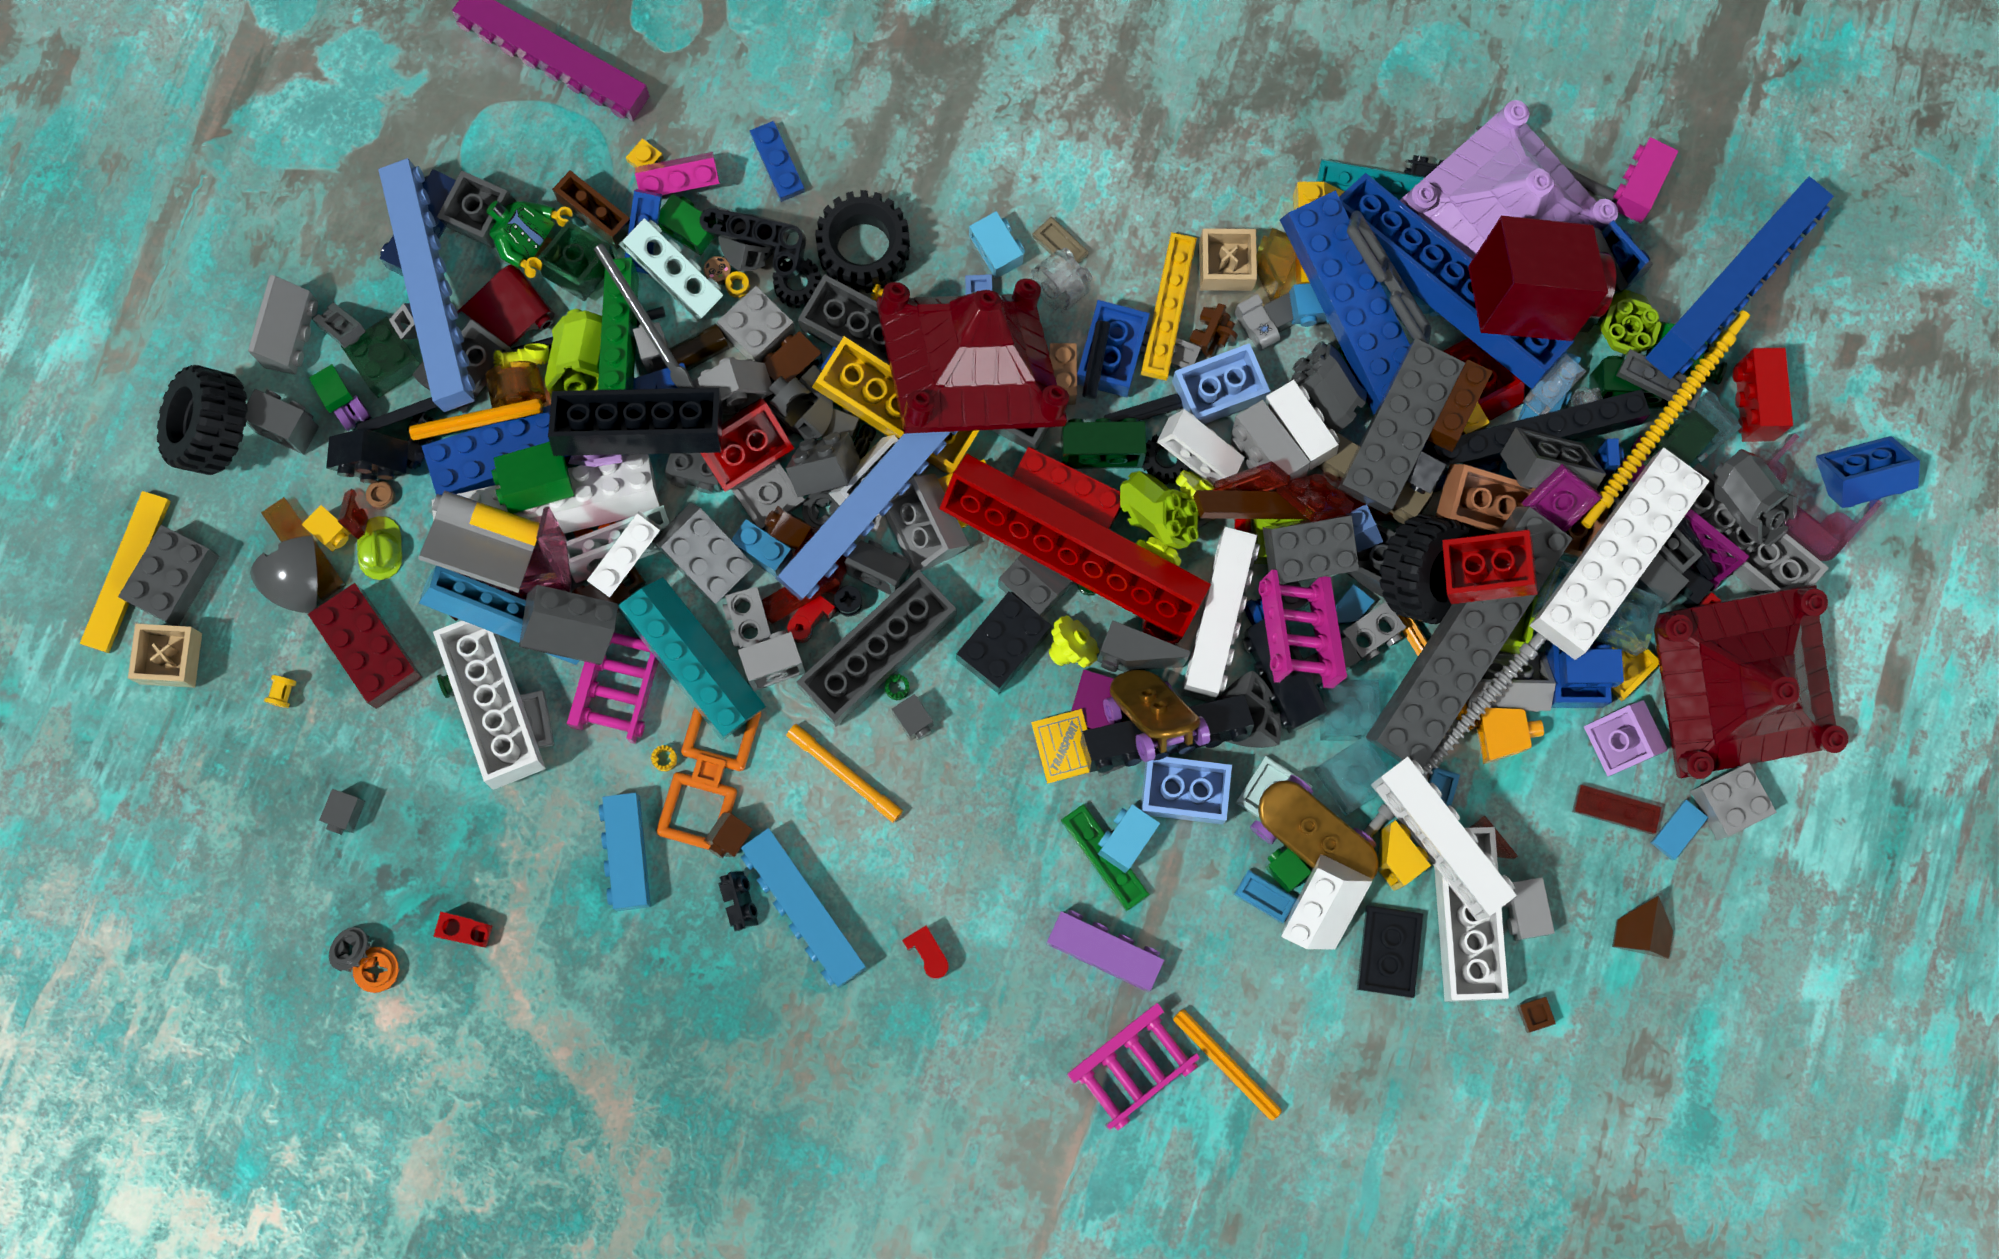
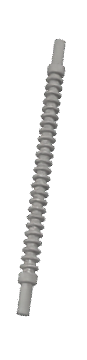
[1363,633,1547,838]

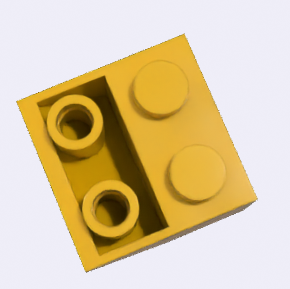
[1378,820,1431,891]

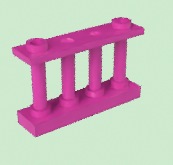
[1259,569,1347,688]
[567,632,659,744]
[1066,1003,1200,1131]

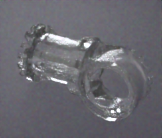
[1566,387,1603,408]

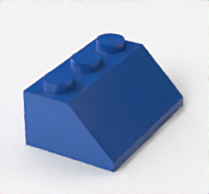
[1816,436,1920,508]

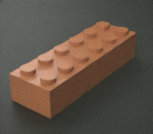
[1436,464,1609,559]

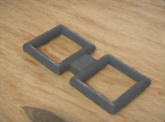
[1347,211,1432,344]

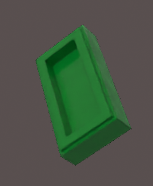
[309,364,353,413]

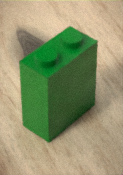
[491,442,574,514]

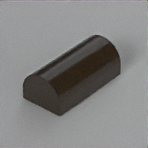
[669,324,729,371]

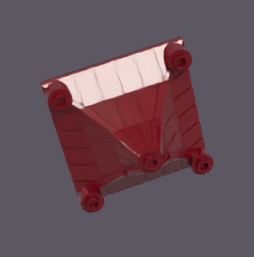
[876,278,1069,434]
[1652,584,1848,779]

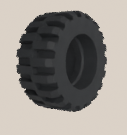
[157,365,248,475]
[1379,514,1474,624]

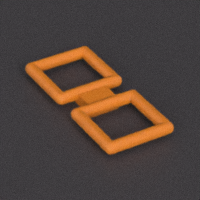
[656,707,761,850]

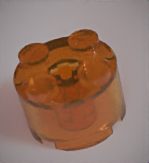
[485,361,546,408]

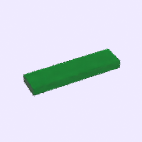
[1061,804,1150,912]

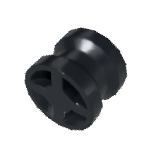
[834,586,862,617]

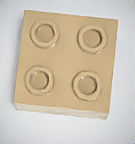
[1199,228,1257,291]
[128,624,202,688]

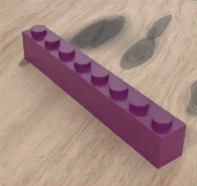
[452,0,650,121]

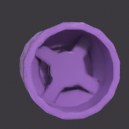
[334,395,372,432]

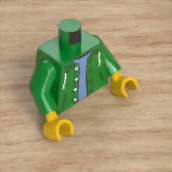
[486,200,573,278]

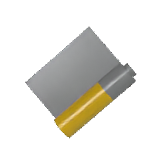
[418,490,542,593]

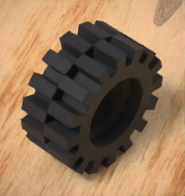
[773,257,821,308]
[1143,434,1189,484]

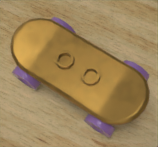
[1103,670,1210,762]
[1250,775,1379,879]

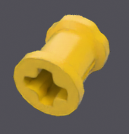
[264,675,297,708]

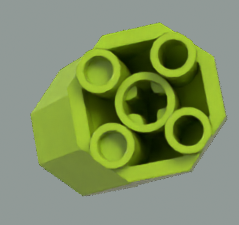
[1598,289,1661,354]
[545,309,602,398]
[1120,471,1198,549]

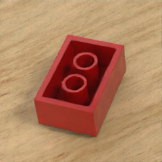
[1733,348,1793,442]
[1442,530,1538,604]

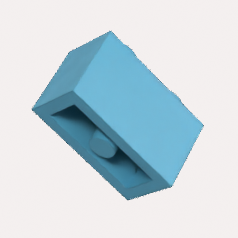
[969,211,1025,279]
[1098,804,1160,873]

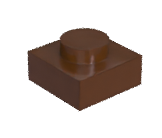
[1517,997,1556,1033]

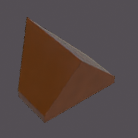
[1612,895,1673,959]

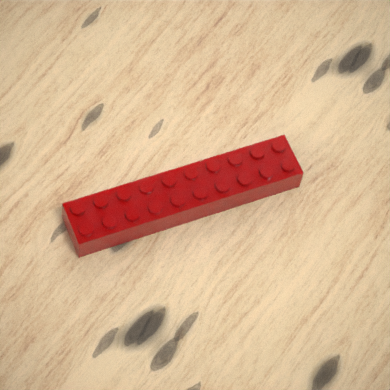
[939,454,1211,639]

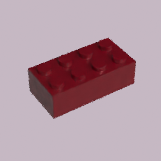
[308,583,423,709]

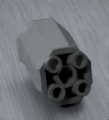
[1290,341,1367,433]
[1714,449,1797,546]

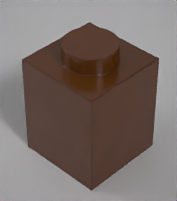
[764,506,811,550]
[704,813,753,859]

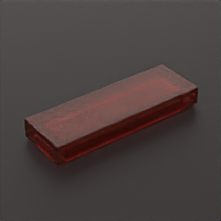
[1213,461,1291,491]
[762,569,841,624]
[1572,785,1662,835]

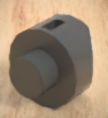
[769,376,811,418]

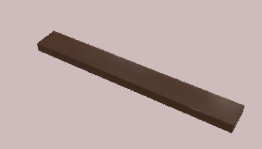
[1193,490,1395,520]

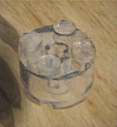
[1030,248,1092,313]

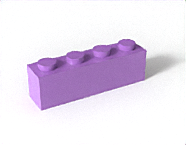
[1046,910,1164,992]

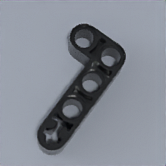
[700,208,806,279]

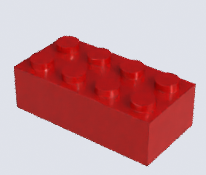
[1012,447,1121,530]

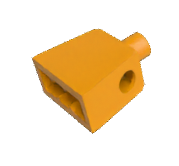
[1476,708,1544,764]

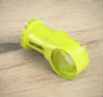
[493,343,549,375]

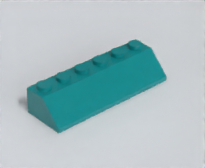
[618,577,766,741]

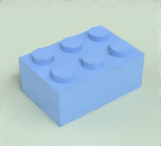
[1172,343,1270,424]
[1140,757,1232,825]

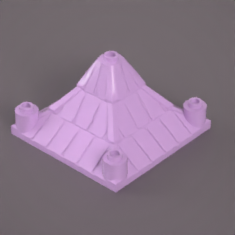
[1400,100,1618,259]

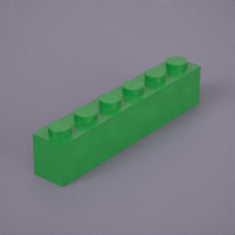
[598,257,639,390]

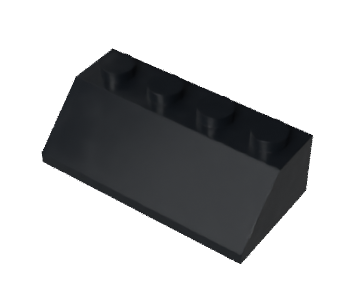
[1242,619,1328,734]

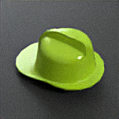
[357,516,402,580]

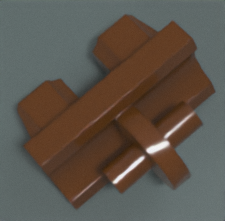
[1190,303,1238,358]

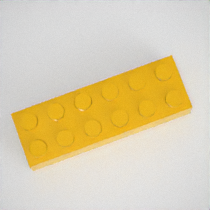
[812,336,979,474]

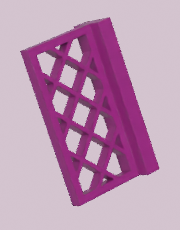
[1685,508,1749,591]

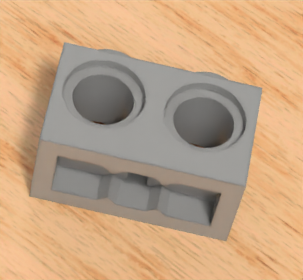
[633,322,668,374]
[723,587,771,649]
[1340,602,1406,662]

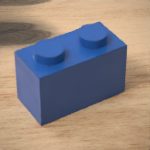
[1558,645,1624,688]

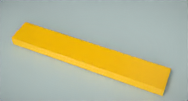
[1141,232,1197,381]
[79,491,171,654]

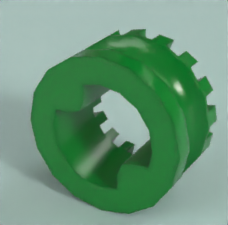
[885,674,910,701]

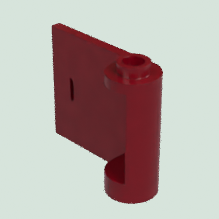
[457,264,555,347]

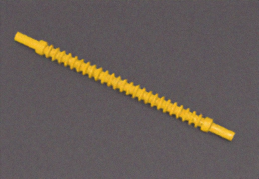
[1581,310,1750,529]

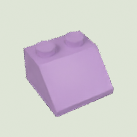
[1584,700,1668,777]

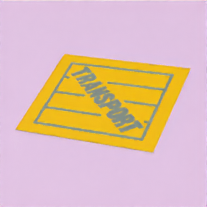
[1031,709,1089,784]

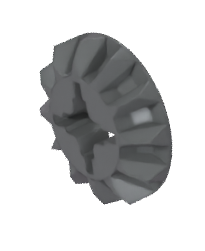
[802,490,840,531]
[329,927,371,972]

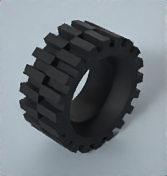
[815,190,910,293]

